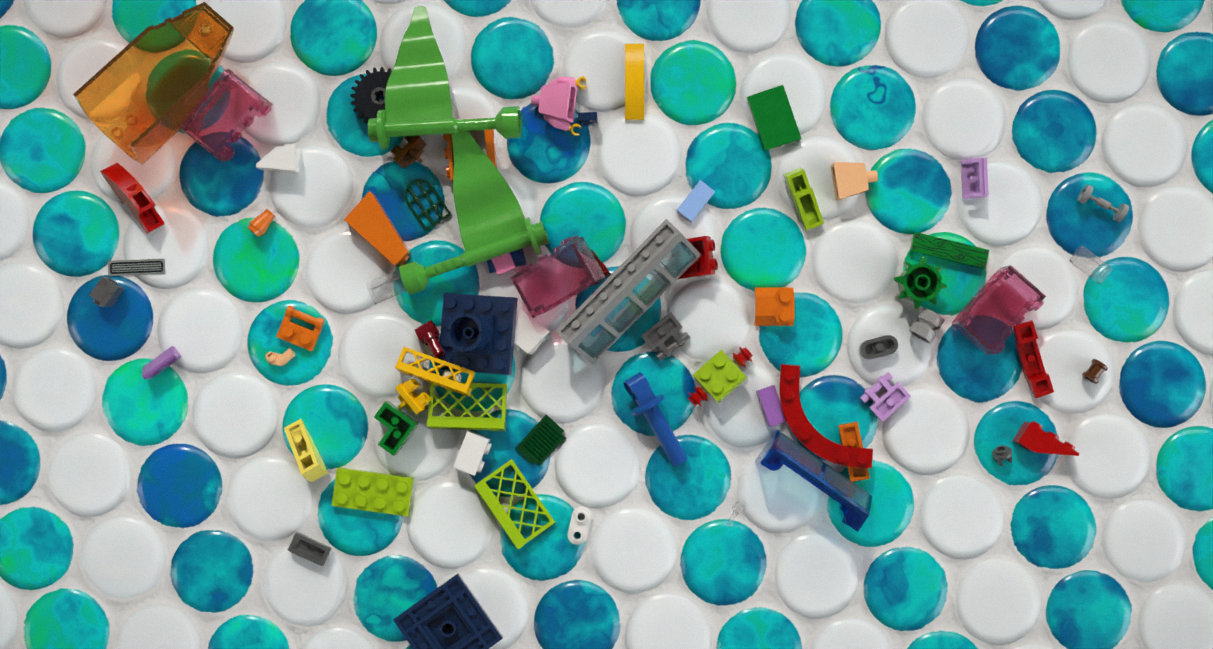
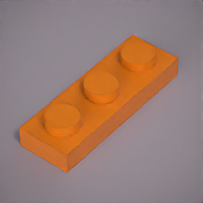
[838,421,870,482]

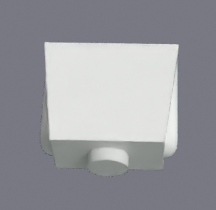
[514,308,550,354]

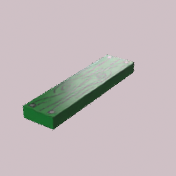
[909,232,990,269]

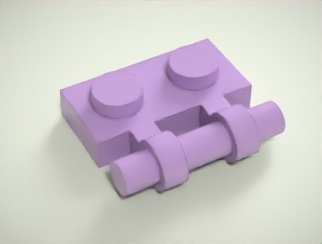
[860,372,911,422]

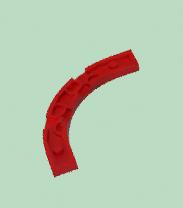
[780,364,873,469]

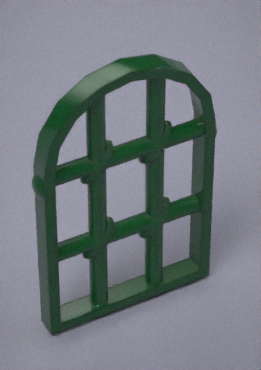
[405,179,451,231]

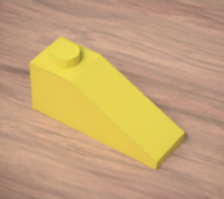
[284,419,328,482]

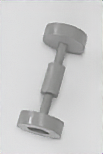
[1077,184,1129,223]

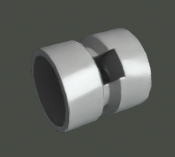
[909,308,945,343]

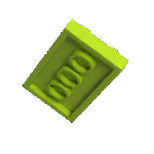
[331,467,414,517]

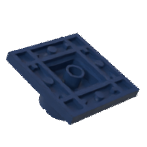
[438,293,518,375]
[393,573,503,649]

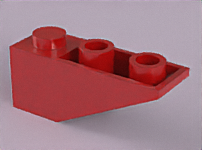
[1013,421,1080,456]

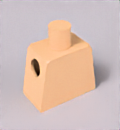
[830,162,878,201]

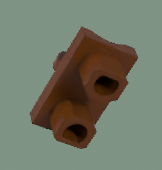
[391,136,427,169]

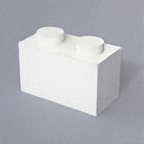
[453,430,492,476]

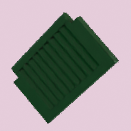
[515,414,566,466]

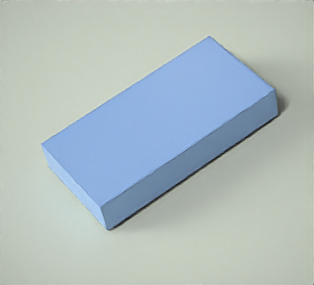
[677,180,715,222]

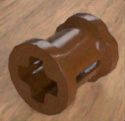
[1082,359,1108,384]

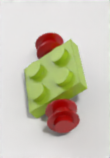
[688,347,753,407]

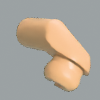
[265,348,296,366]

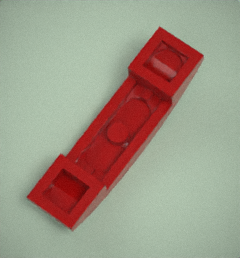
[1013,320,1054,398]

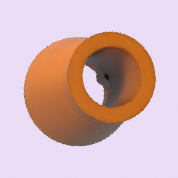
[247,209,276,237]

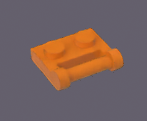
[276,305,325,351]

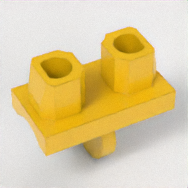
[395,378,431,415]

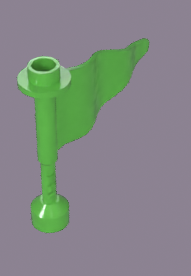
[368,6,522,149]
[399,119,549,295]

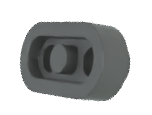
[859,335,898,359]

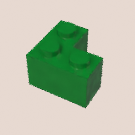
[374,401,420,456]

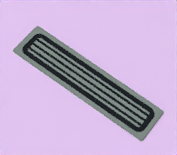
[108,259,165,276]

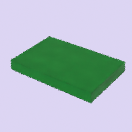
[747,85,802,151]

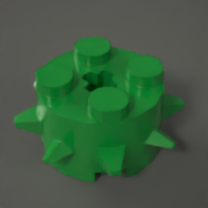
[894,257,947,309]

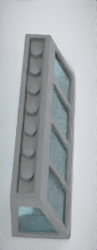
[555,219,701,364]

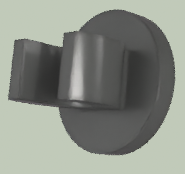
[992,445,1012,466]

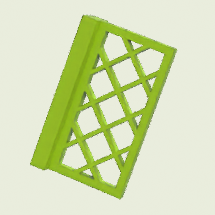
[427,383,507,431]
[474,459,555,549]

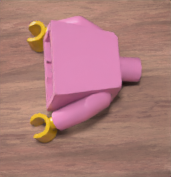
[531,76,587,136]

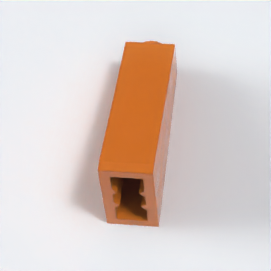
[344,191,411,267]

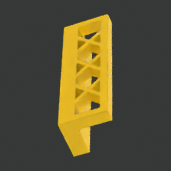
[395,347,475,397]

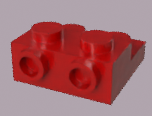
[671,236,718,280]

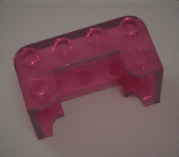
[180,69,273,163]
[510,235,606,318]
[951,265,1046,355]

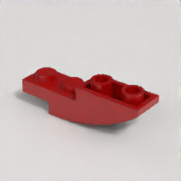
[100,163,165,234]

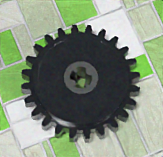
[350,67,392,124]

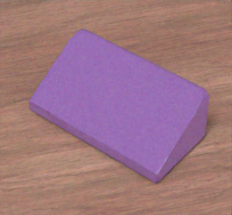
[142,346,181,379]
[756,385,786,427]

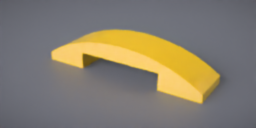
[625,44,644,120]

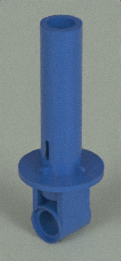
[623,372,688,467]

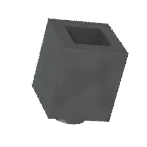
[89,276,125,308]

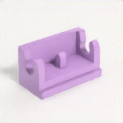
[961,158,989,199]

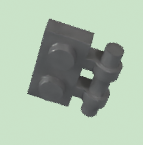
[641,312,690,361]

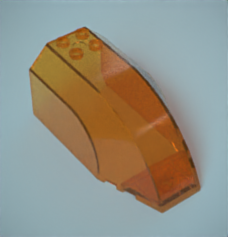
[73,2,234,165]

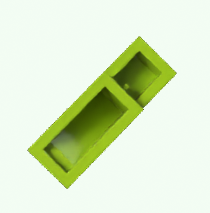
[783,167,824,231]

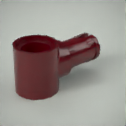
[414,320,445,358]

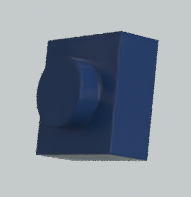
[578,112,597,127]

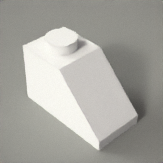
[256,144,301,173]

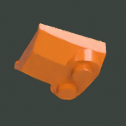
[754,287,794,326]

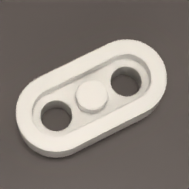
[568,506,591,545]

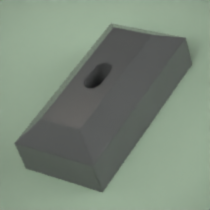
[288,532,332,566]

